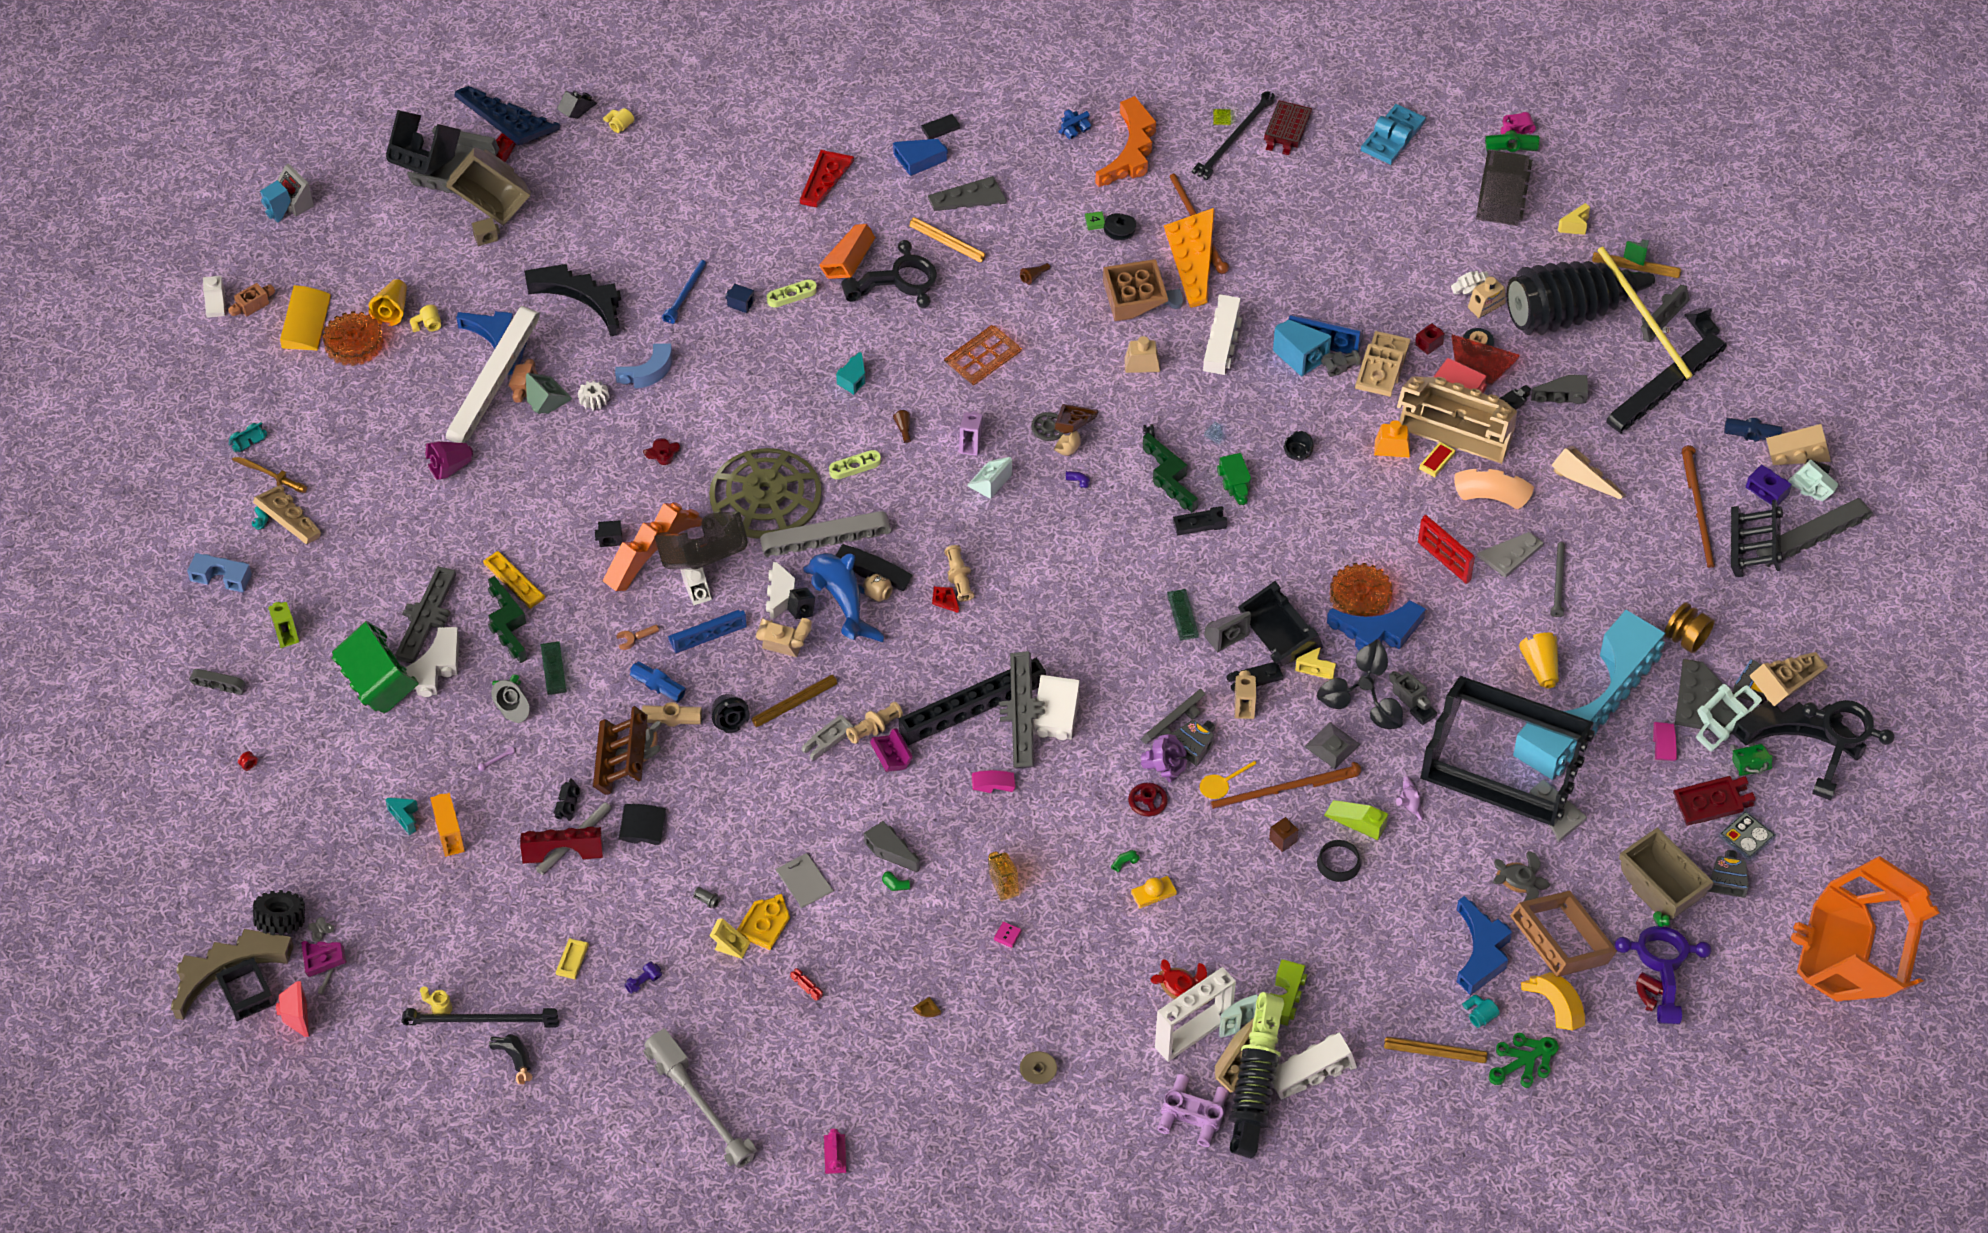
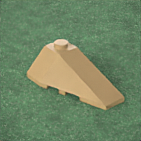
[1552,446,1626,499]

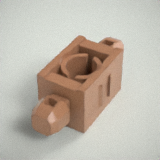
[228,283,275,317]
[509,359,538,403]

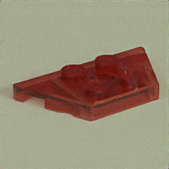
[1451,334,1520,385]

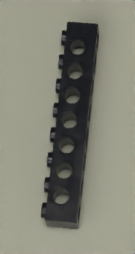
[899,657,1046,746]

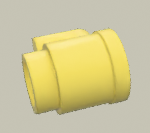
[603,108,635,133]
[410,305,441,332]
[420,986,452,1014]

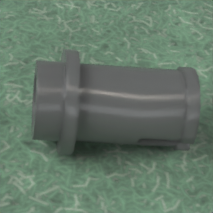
[693,887,720,908]

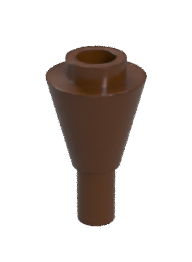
[1020,263,1050,285]
[893,410,911,443]

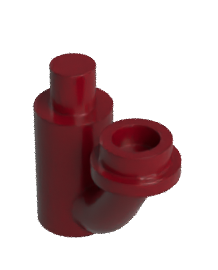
[1636,972,1663,1012]

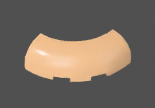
[1455,469,1534,509]

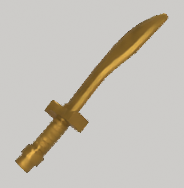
[232,457,307,493]

